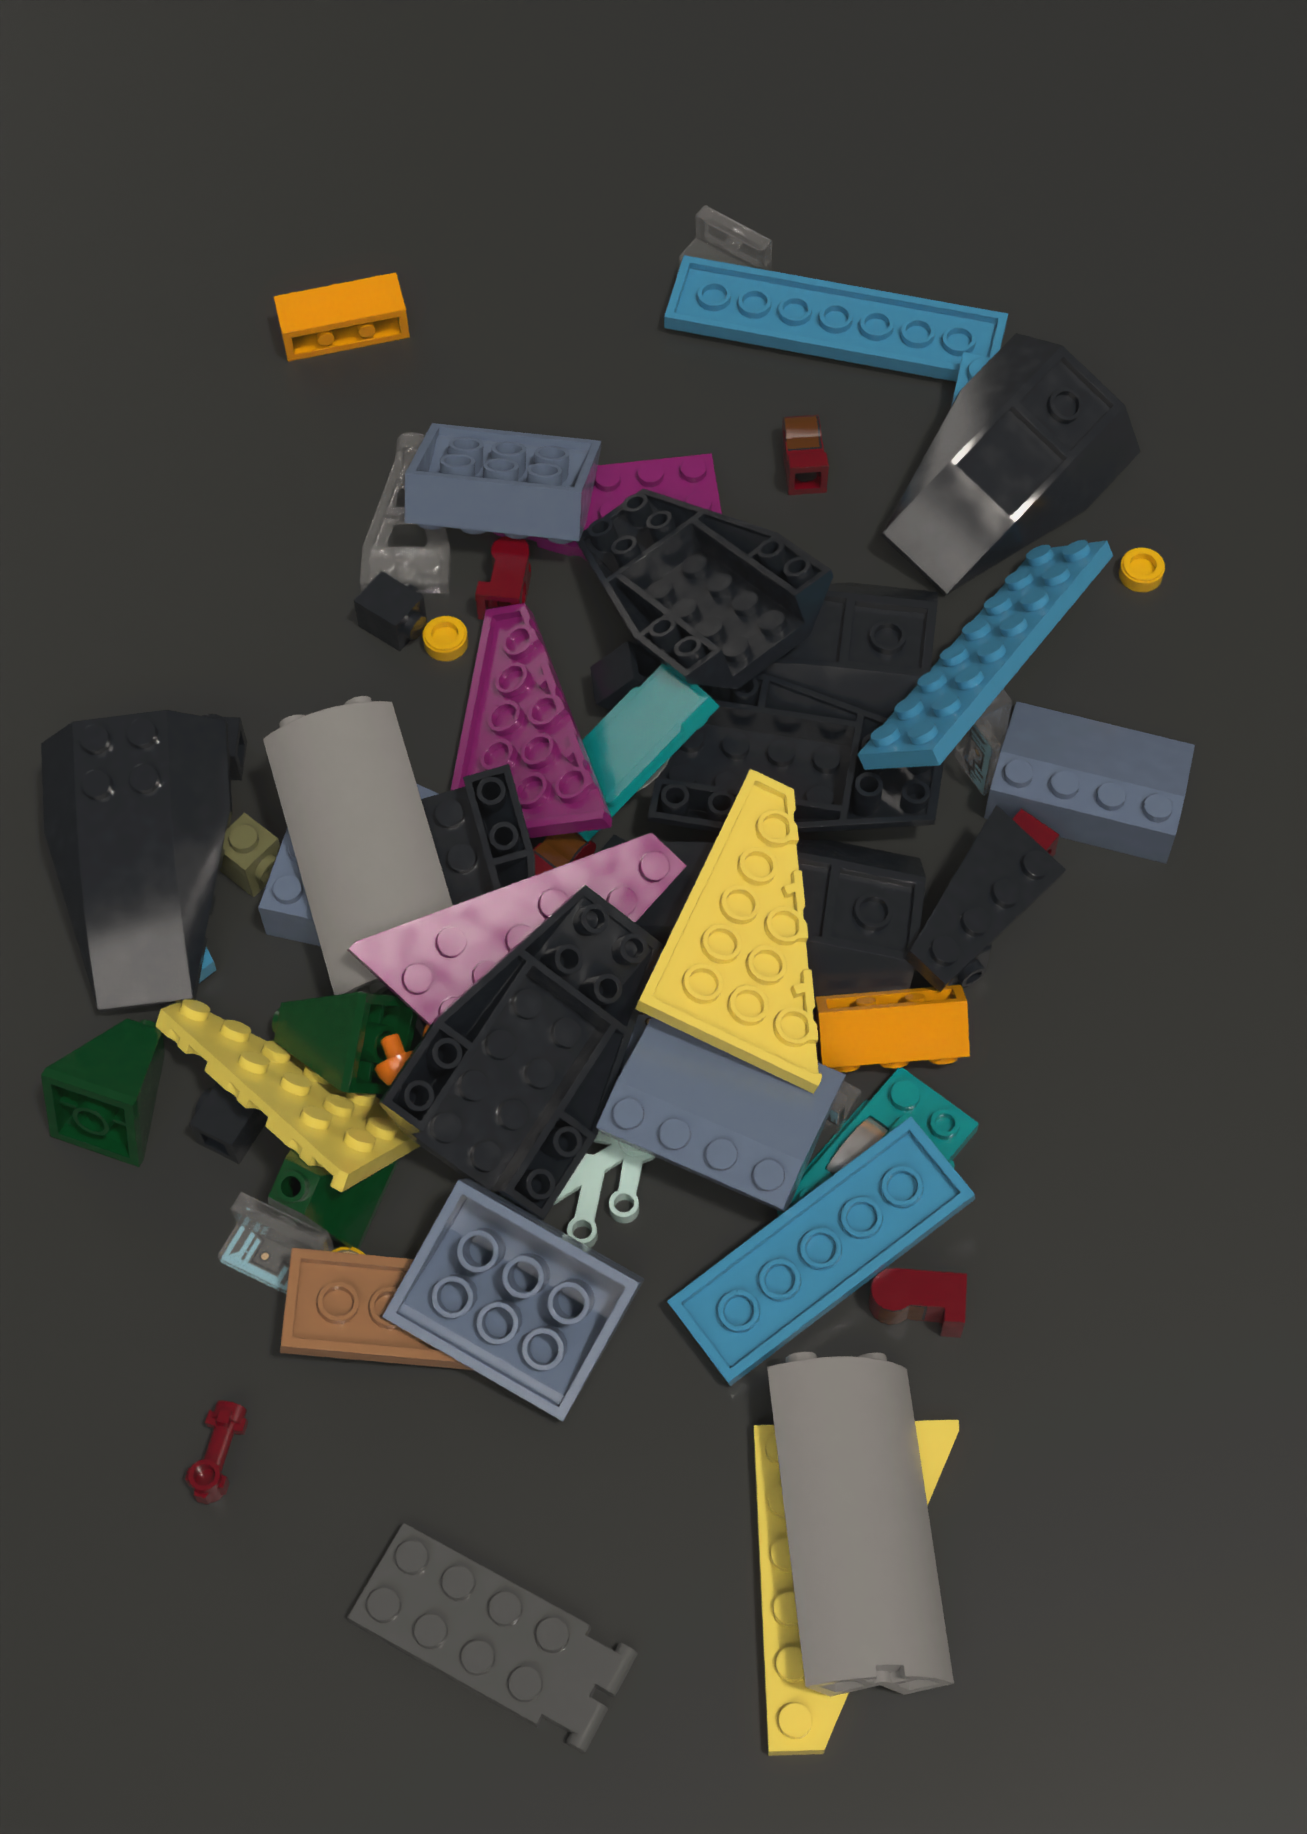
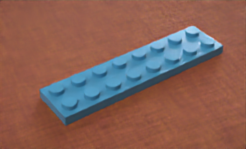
[664,255,1008,382]
[857,540,1113,770]

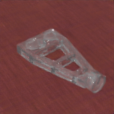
[360,432,451,593]

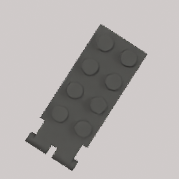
[347,1523,638,1754]

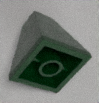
[272,992,417,1094]
[41,1018,165,1167]
[268,1149,399,1250]

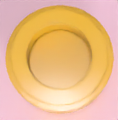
[1119,547,1165,592]
[423,616,468,661]

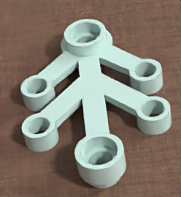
[554,1131,655,1248]

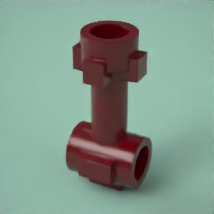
[185,1400,248,1505]

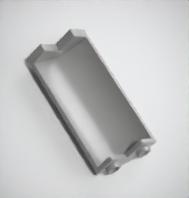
[263,696,453,995]
[767,1352,954,1697]

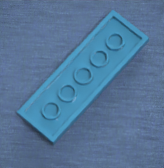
[667,1117,975,1386]

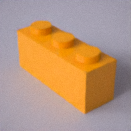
[273,272,410,362]
[815,985,970,1072]

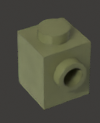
[220,812,280,898]

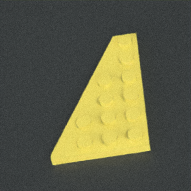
[635,769,822,1094]
[155,999,420,1192]
[753,1420,959,1756]

